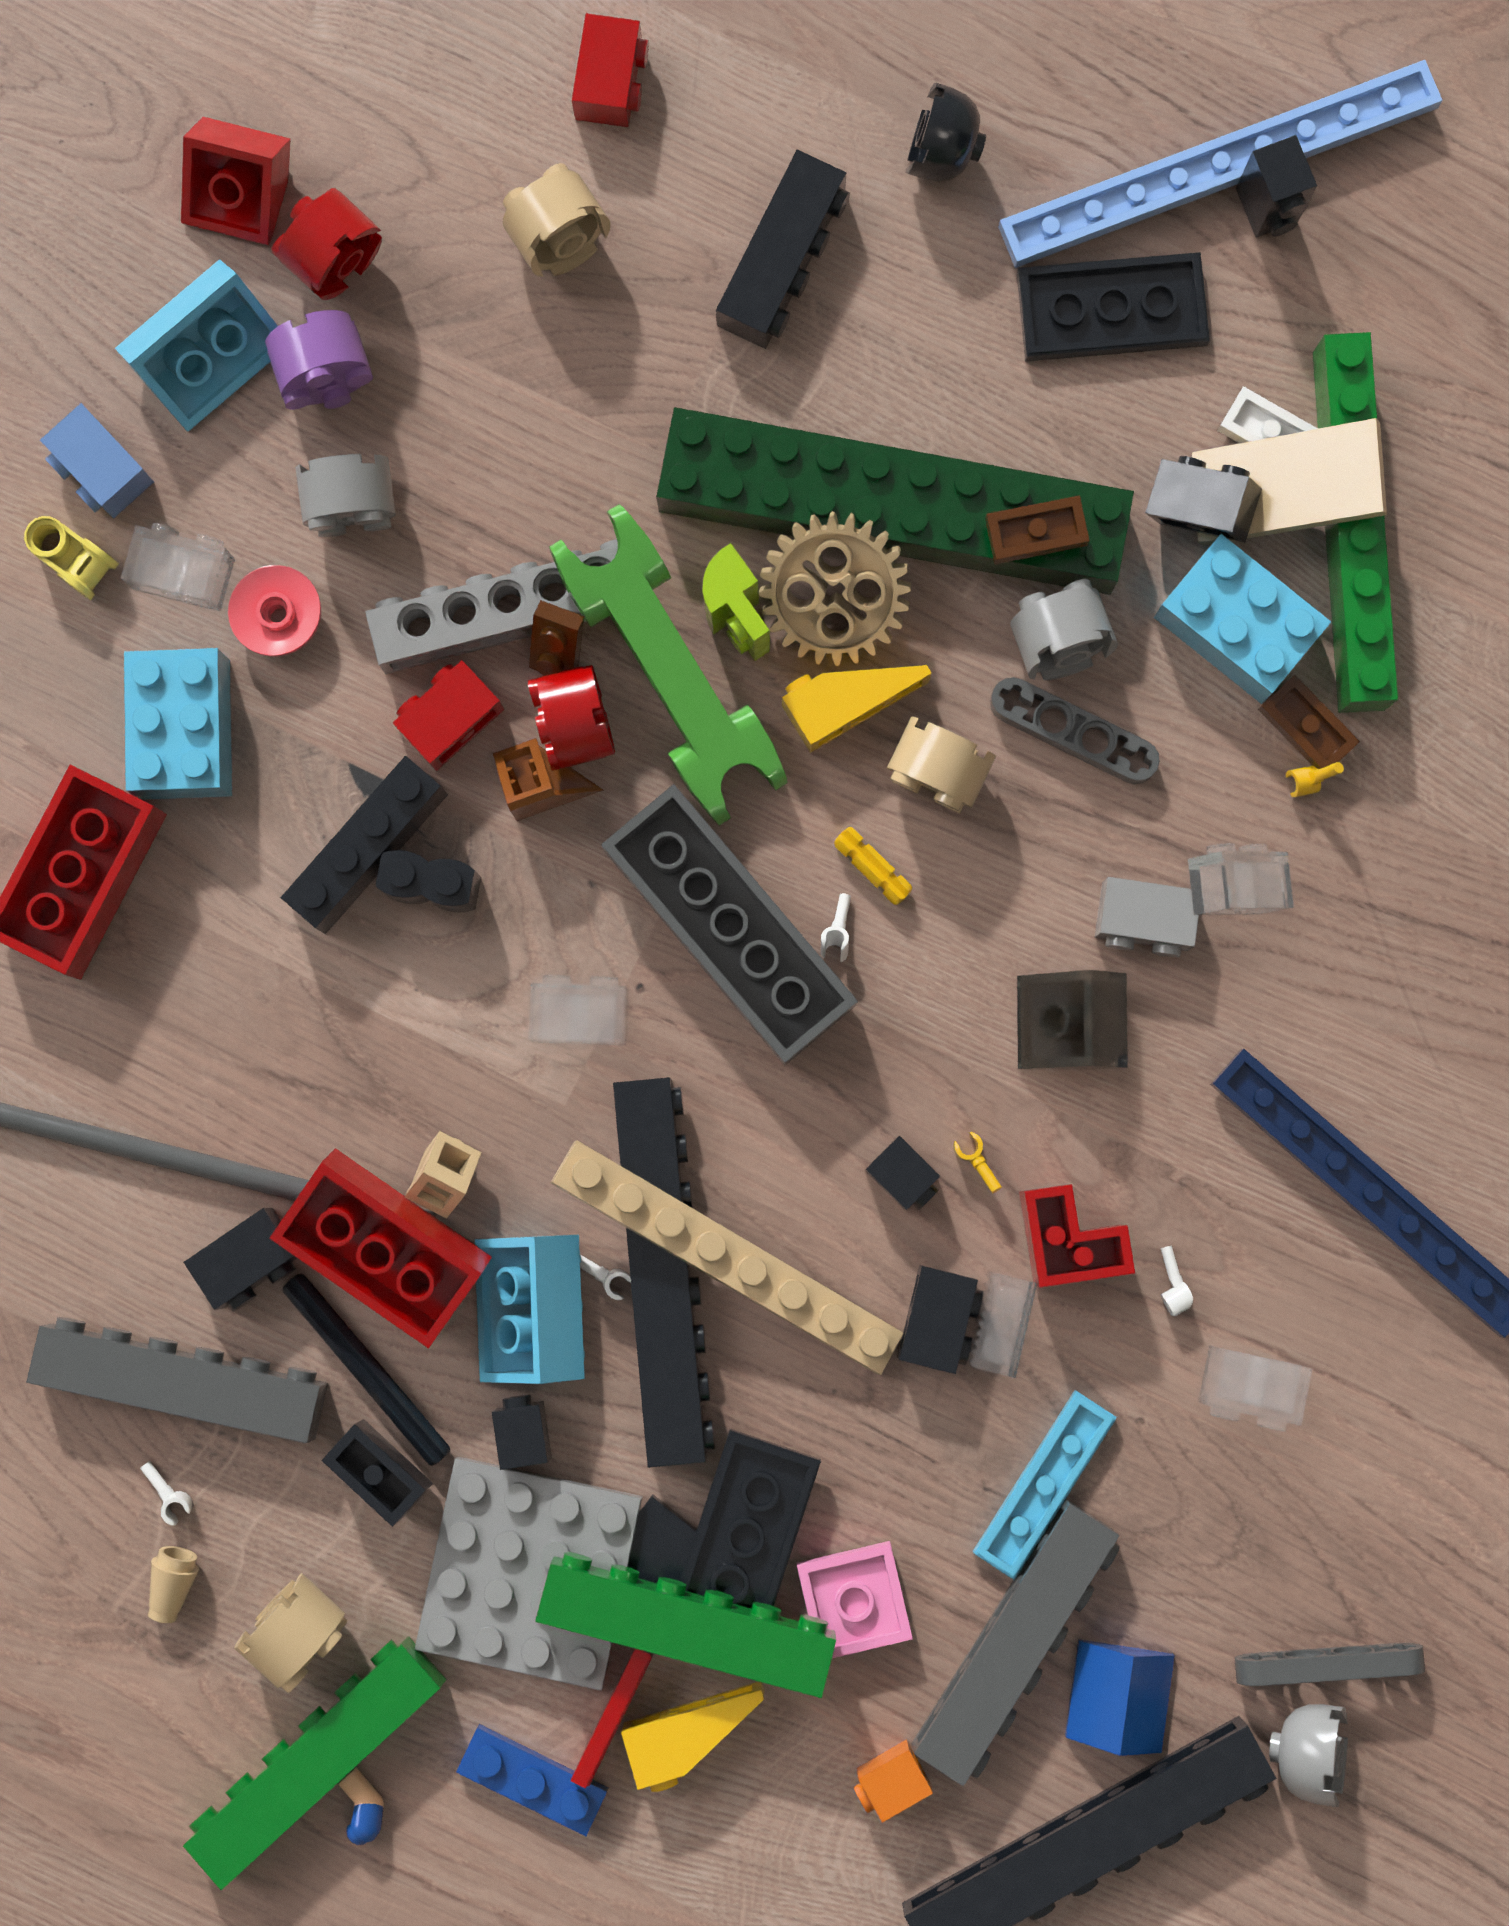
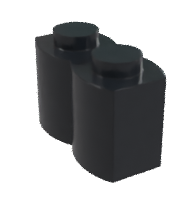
[375,850,482,912]

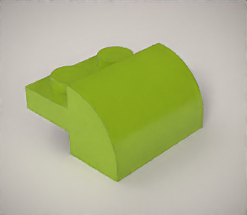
[703,543,770,661]

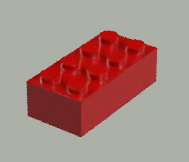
[0,764,167,980]
[269,1148,492,1349]

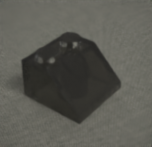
[1017,970,1128,1070]

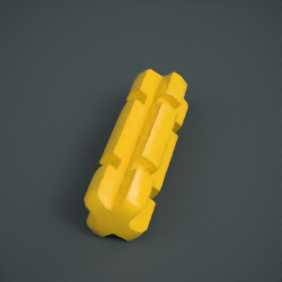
[834,827,912,905]

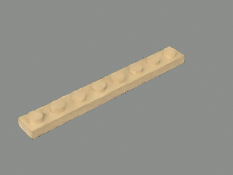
[551,1141,903,1375]

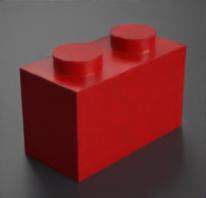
[571,13,649,128]
[393,660,505,772]

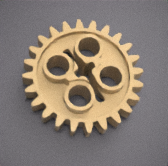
[759,512,911,666]

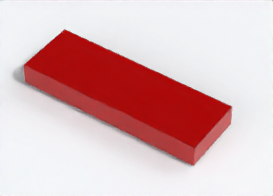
[570,1648,654,1789]

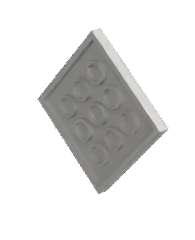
[415,1457,643,1691]

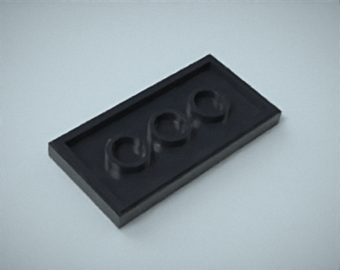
[1017,252,1210,362]
[680,1429,821,1609]

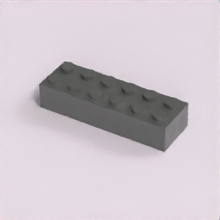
[601,784,858,1066]

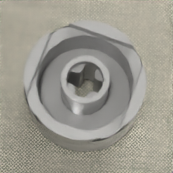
[295,454,396,537]
[1010,579,1118,680]

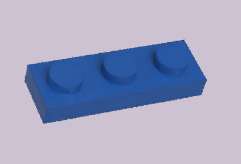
[456,1724,609,1836]

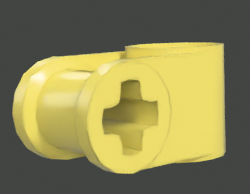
[24,516,119,600]

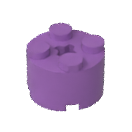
[265,310,373,410]

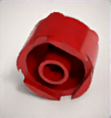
[271,188,382,300]
[528,665,615,771]

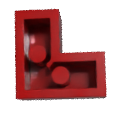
[1019,1184,1135,1288]

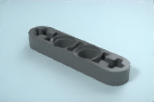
[990,677,1160,784]
[1235,1643,1425,1686]

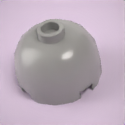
[1269,1704,1348,1807]

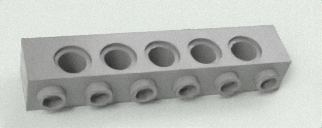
[365,539,618,674]

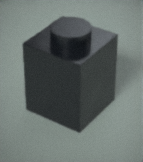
[865,1136,940,1210]
[491,1394,552,1470]

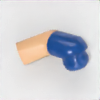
[338,1767,384,1845]

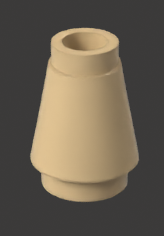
[148,1546,199,1623]

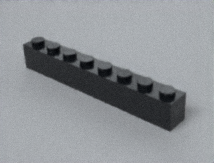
[613,1077,715,1468]
[902,1716,1277,1926]

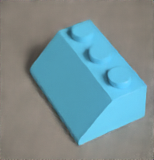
[115,259,278,432]
[474,1235,585,1384]

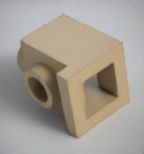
[405,1131,481,1219]

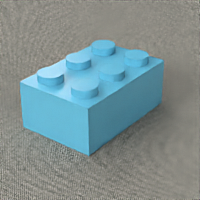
[1154,534,1331,704]
[124,648,232,800]

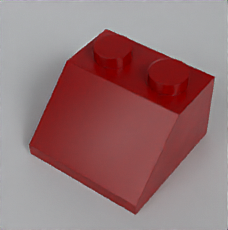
[181,116,291,245]

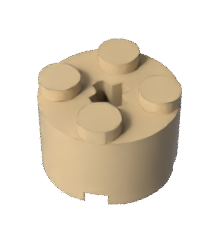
[503,163,611,277]
[887,716,996,813]
[234,1573,347,1693]

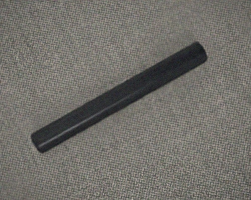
[282,1274,450,1466]

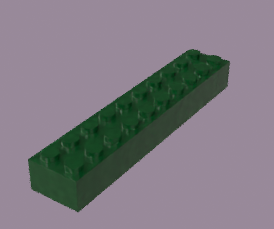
[656,407,1134,595]

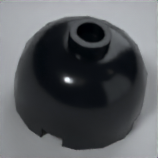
[906,83,986,182]

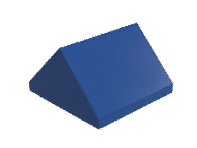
[1065,1639,1175,1756]

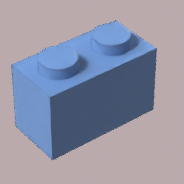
[40,403,154,519]

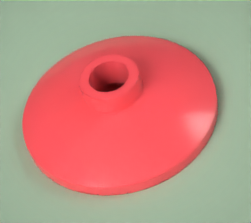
[228,565,321,657]

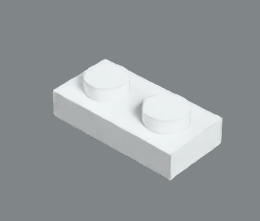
[1217,386,1318,443]

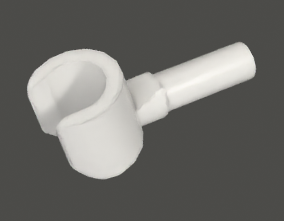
[821,893,851,962]
[1160,1246,1193,1316]
[580,1254,631,1300]
[140,1461,192,1526]

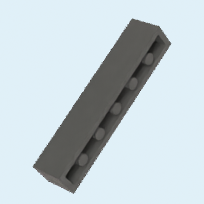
[26,1317,328,1443]
[911,1499,1120,1787]

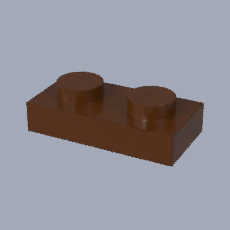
[985,495,1090,564]
[529,600,585,676]
[1258,675,1360,769]

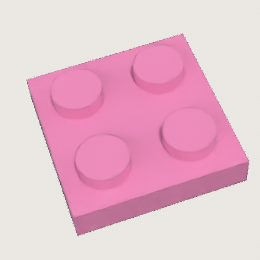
[797,1541,913,1658]

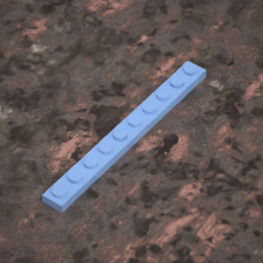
[998,60,1443,268]

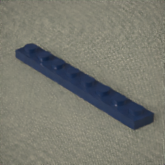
[1210,1049,1509,1338]

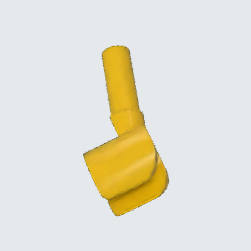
[1285,762,1344,797]
[953,1132,1002,1194]

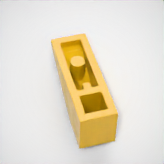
[782,665,932,753]
[621,1682,765,1792]

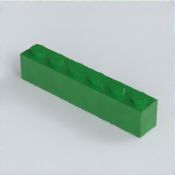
[535,1552,836,1698]
[183,1636,447,1890]

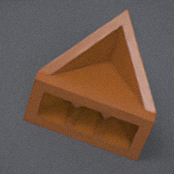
[493,738,604,821]

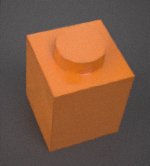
[854,1739,933,1823]

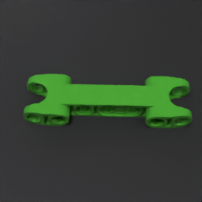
[549,504,788,826]

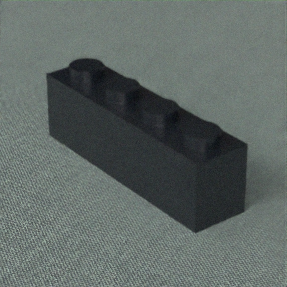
[716,149,850,349]
[280,755,448,934]

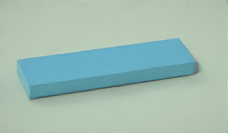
[973,1390,1117,1580]

